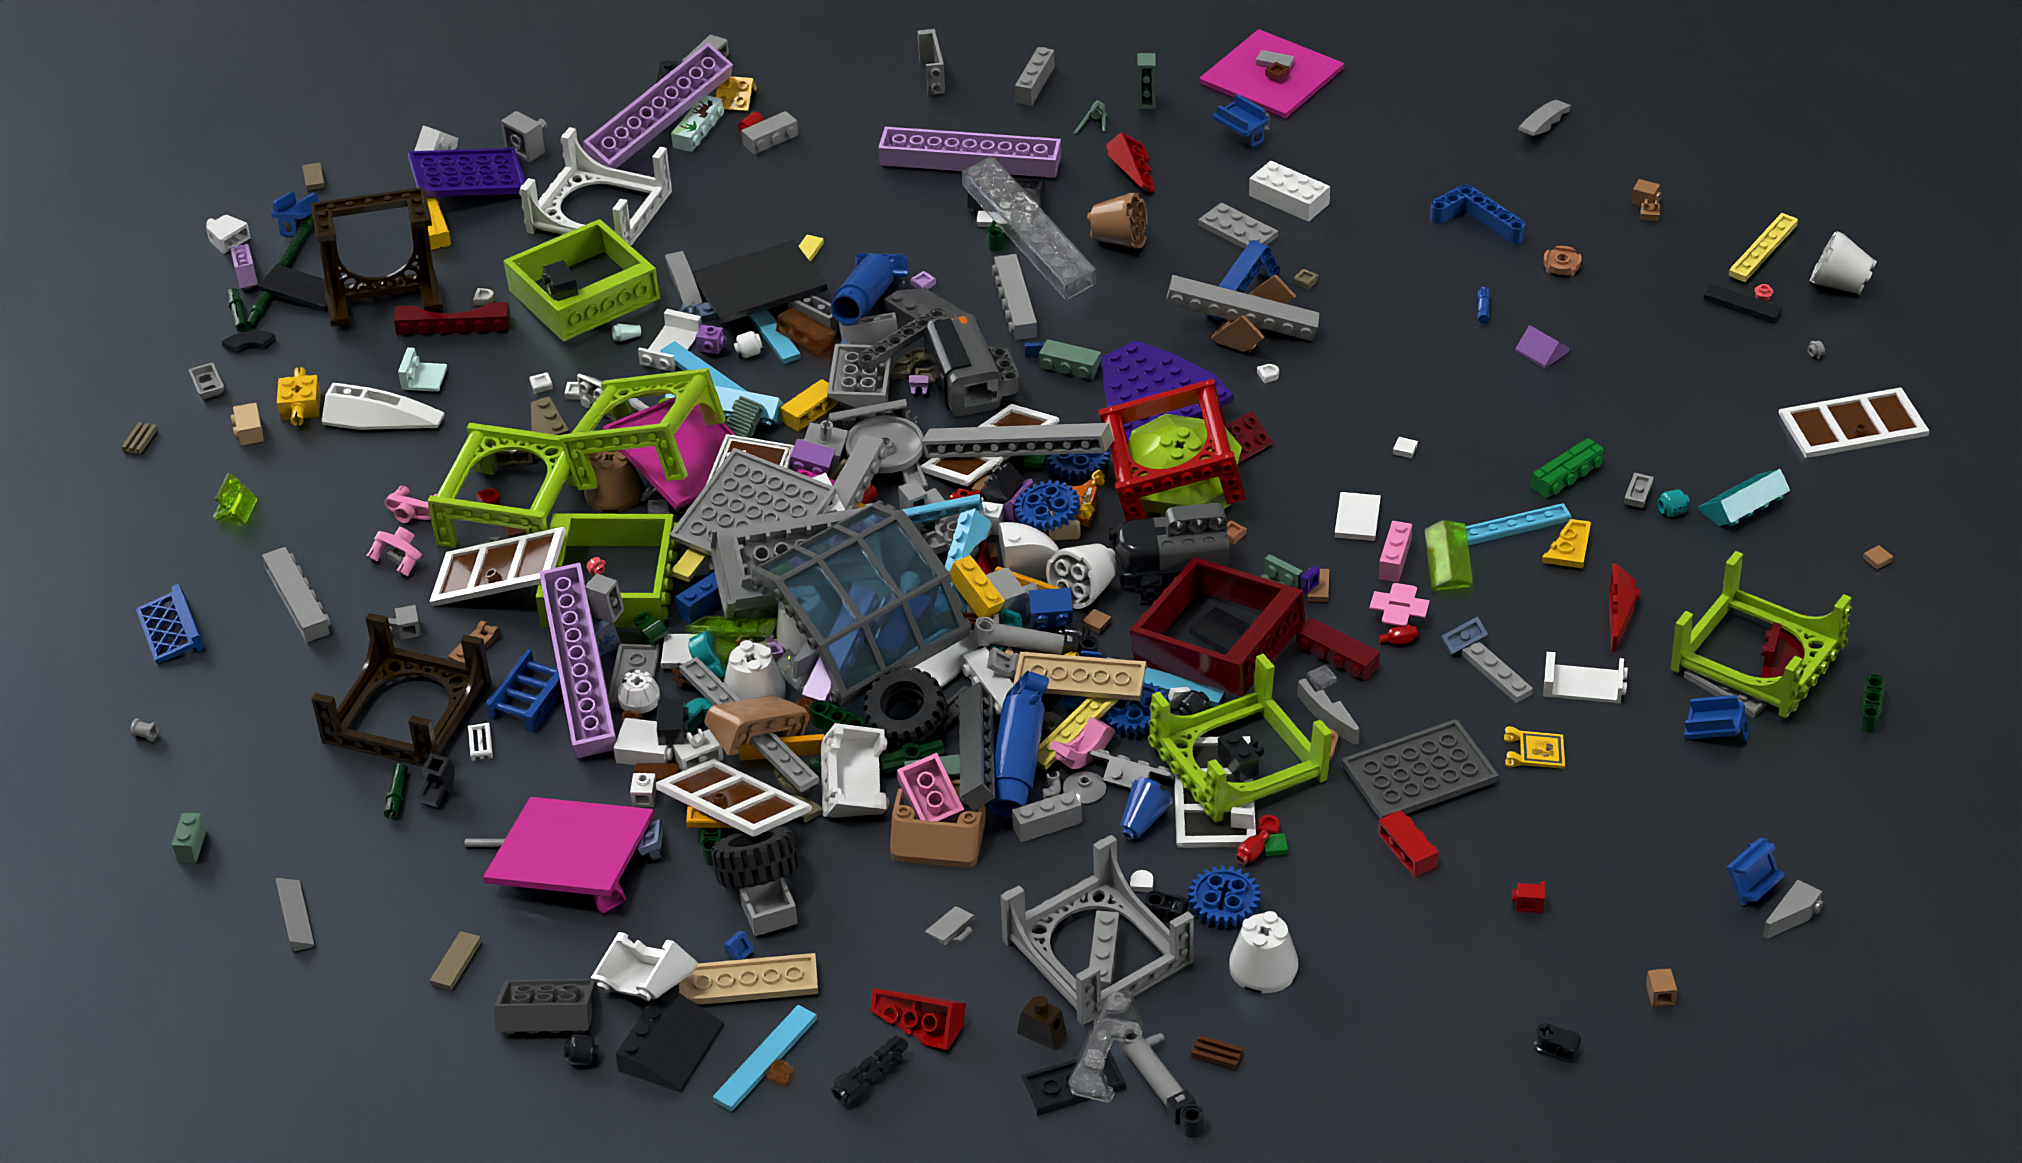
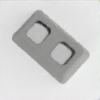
[189,363,224,399]

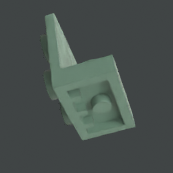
[1261,554,1303,589]

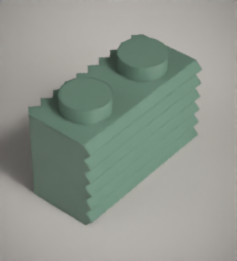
[725,395,765,438]
[171,813,207,863]

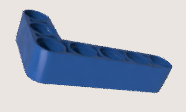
[1430,185,1526,244]
[1204,240,1280,322]

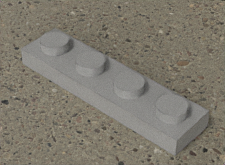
[1461,641,1533,703]

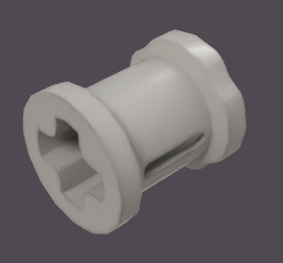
[130,718,159,741]

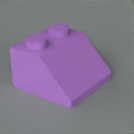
[789,439,835,478]

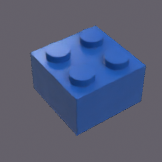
[1029,588,1073,631]

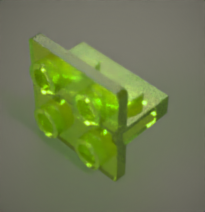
[213,473,258,525]

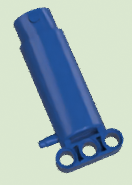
[830,253,909,325]
[989,670,1049,818]

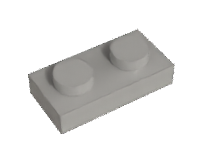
[1624,473,1654,508]

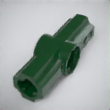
[879,739,945,774]

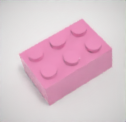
[897,753,964,823]

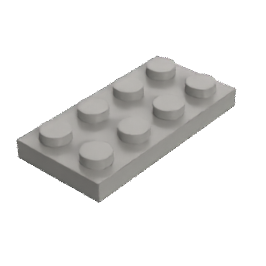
[1198,202,1278,249]

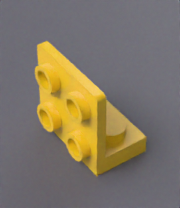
[716,76,757,112]

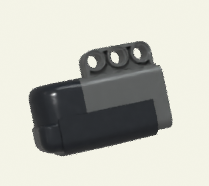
[1115,503,1229,592]

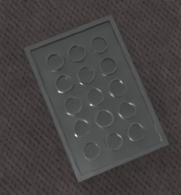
[1341,719,1499,819]

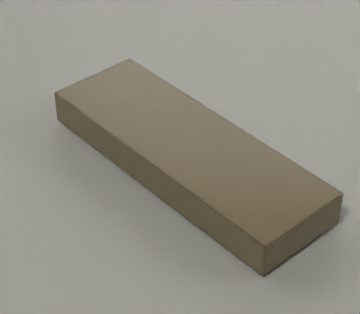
[430,931,482,991]

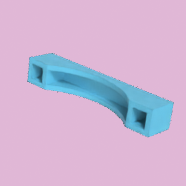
[930,509,991,624]

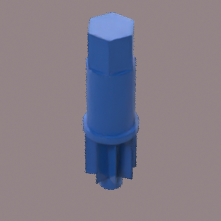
[1477,287,1490,323]

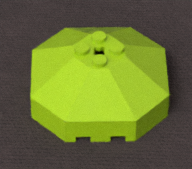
[1128,414,1242,517]

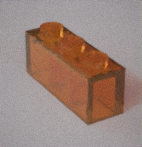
[776,307,836,356]

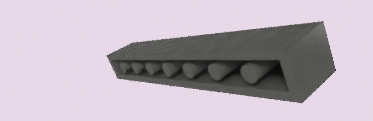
[959,682,995,811]

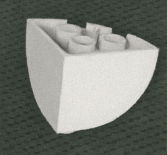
[999,522,1060,580]

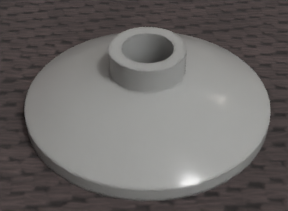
[1063,771,1106,805]

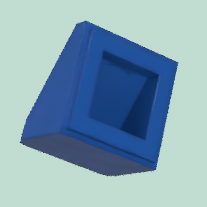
[1025,342,1044,357]

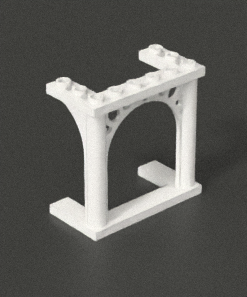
[520,127,672,246]

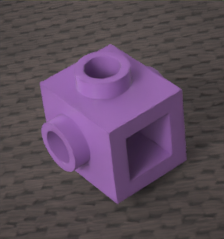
[695,325,726,354]

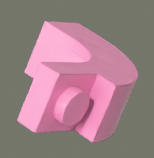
[1050,717,1116,769]

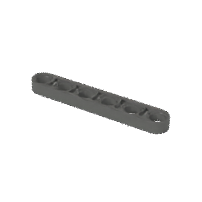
[858,308,946,370]

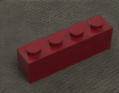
[1296,617,1380,681]

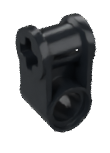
[1145,890,1189,924]
[1533,1023,1581,1062]

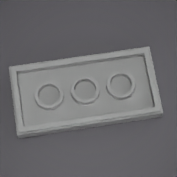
[827,399,907,429]
[608,644,661,709]

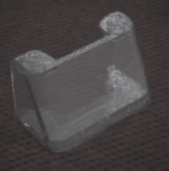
[1068,991,1143,1103]

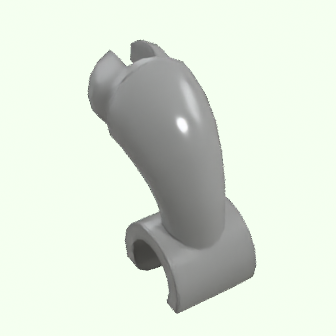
[1042,771,1061,799]

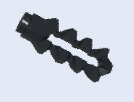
[831,1035,908,1103]

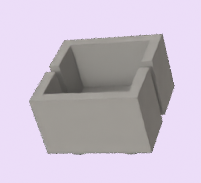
[739,878,798,936]

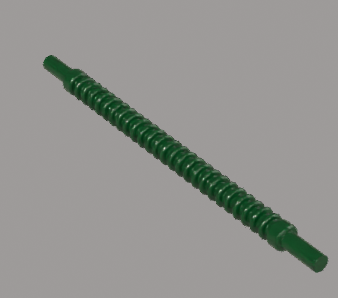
[246,214,313,327]

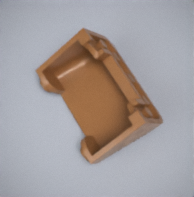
[704,695,810,756]

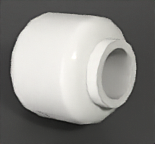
[734,331,763,358]

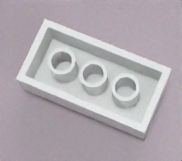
[1249,161,1330,222]

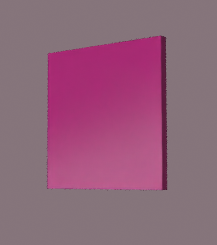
[1199,29,1344,119]
[602,397,736,510]
[483,797,654,897]

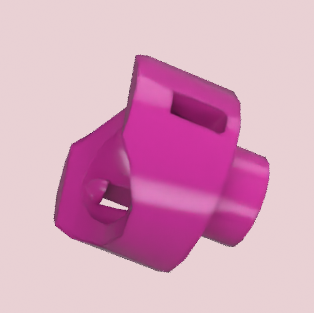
[592,883,626,913]

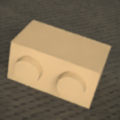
[231,403,264,446]

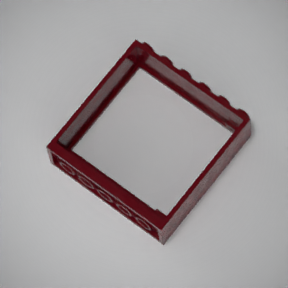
[1130,557,1306,697]

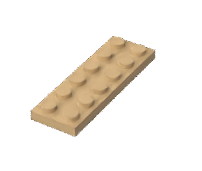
[1013,652,1147,701]
[679,953,818,1005]

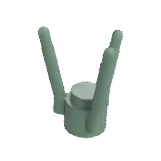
[1074,100,1107,134]

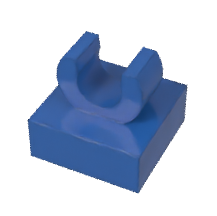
[723,931,754,960]

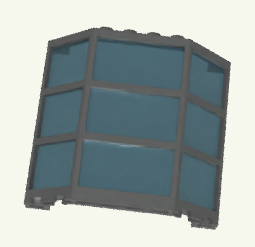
[750,500,971,707]

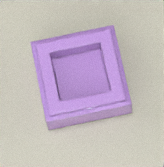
[910,271,936,289]

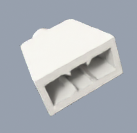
[206,215,251,254]

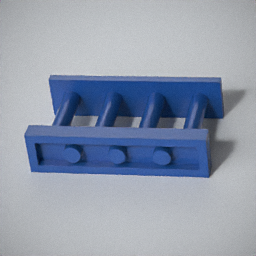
[486,649,562,733]

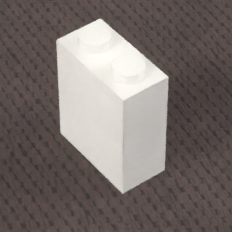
[614,718,673,765]

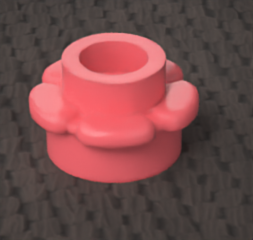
[1754,284,1773,301]
[586,557,606,576]

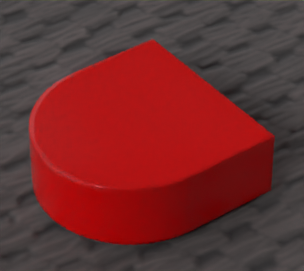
[476,488,500,505]
[1256,815,1280,835]

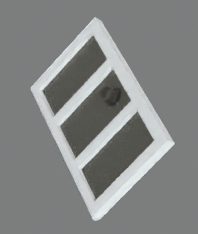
[1174,736,1256,848]

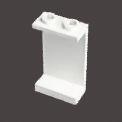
[638,309,702,372]
[1543,652,1628,704]

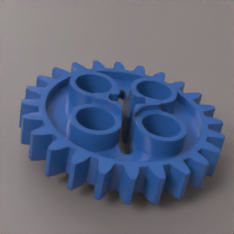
[1046,448,1110,481]
[1014,480,1080,533]
[1102,681,1171,737]
[1188,865,1261,928]

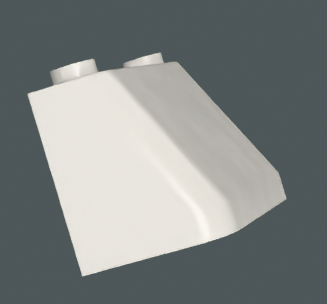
[821,723,889,818]
[591,932,698,1001]

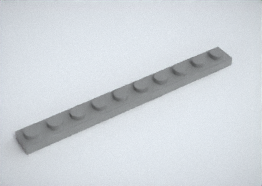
[679,657,819,792]

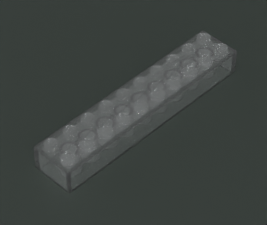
[962,156,1096,300]

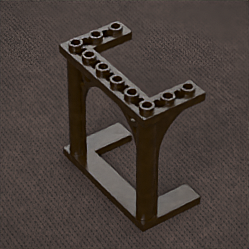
[310,187,443,327]
[311,613,492,767]

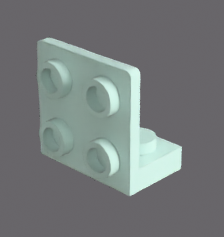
[398,348,447,391]

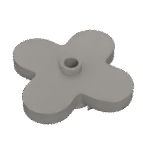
[924,514,993,557]

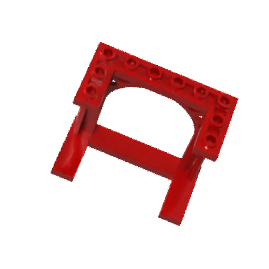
[1098,378,1246,522]

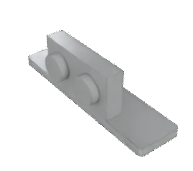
[1090,749,1175,789]

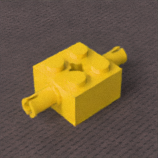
[277,367,321,426]

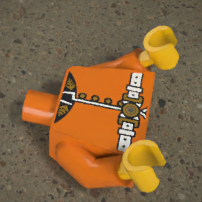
[1067,470,1105,527]

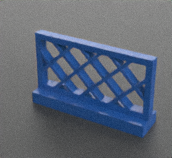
[136,584,206,664]

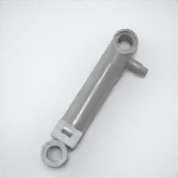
[972,613,1099,657]
[1119,1024,1204,1138]

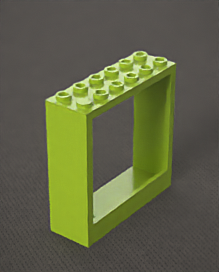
[503,219,661,342]
[536,513,680,628]

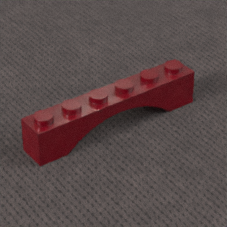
[394,302,511,335]

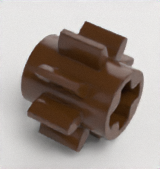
[672,662,691,687]

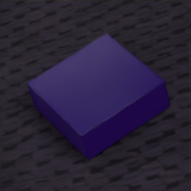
[1300,566,1320,594]

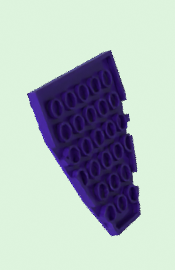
[1102,340,1235,441]

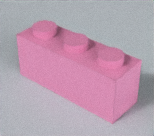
[1379,521,1412,582]

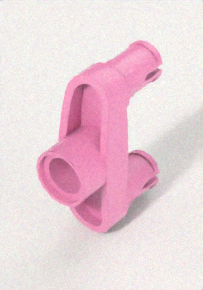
[385,485,437,523]
[366,526,422,577]

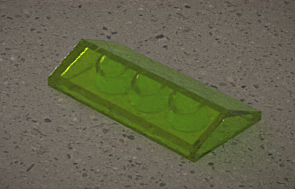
[1425,520,1473,591]
[685,616,777,638]

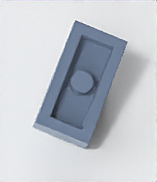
[679,302,718,322]
[1440,616,1488,655]
[638,819,664,860]

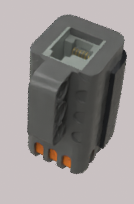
[924,313,1019,417]

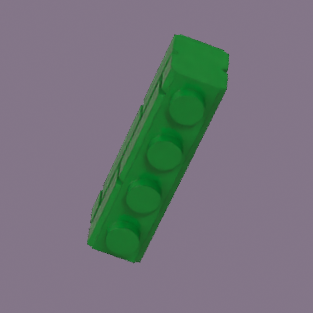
[1530,438,1605,498]

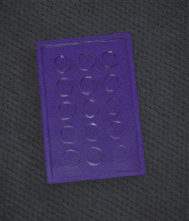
[408,148,526,198]

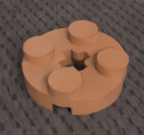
[1543,246,1582,277]

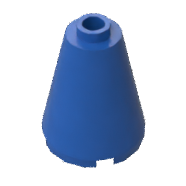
[1119,777,1173,840]

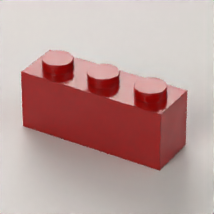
[1378,810,1439,877]

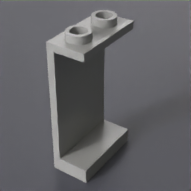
[918,29,945,95]

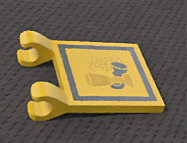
[1504,726,1565,769]

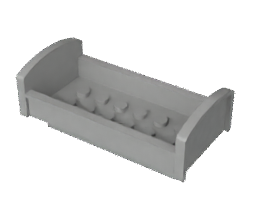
[710,503,890,619]

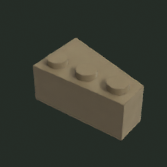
[531,397,570,460]

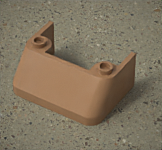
[1211,274,1296,352]
[890,788,986,868]

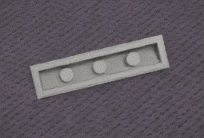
[275,878,315,952]

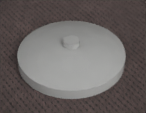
[845,415,924,473]

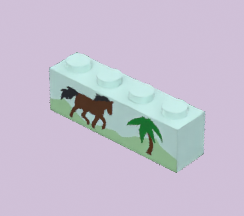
[671,95,724,152]

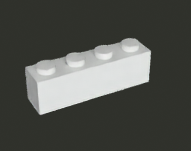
[962,647,1013,719]

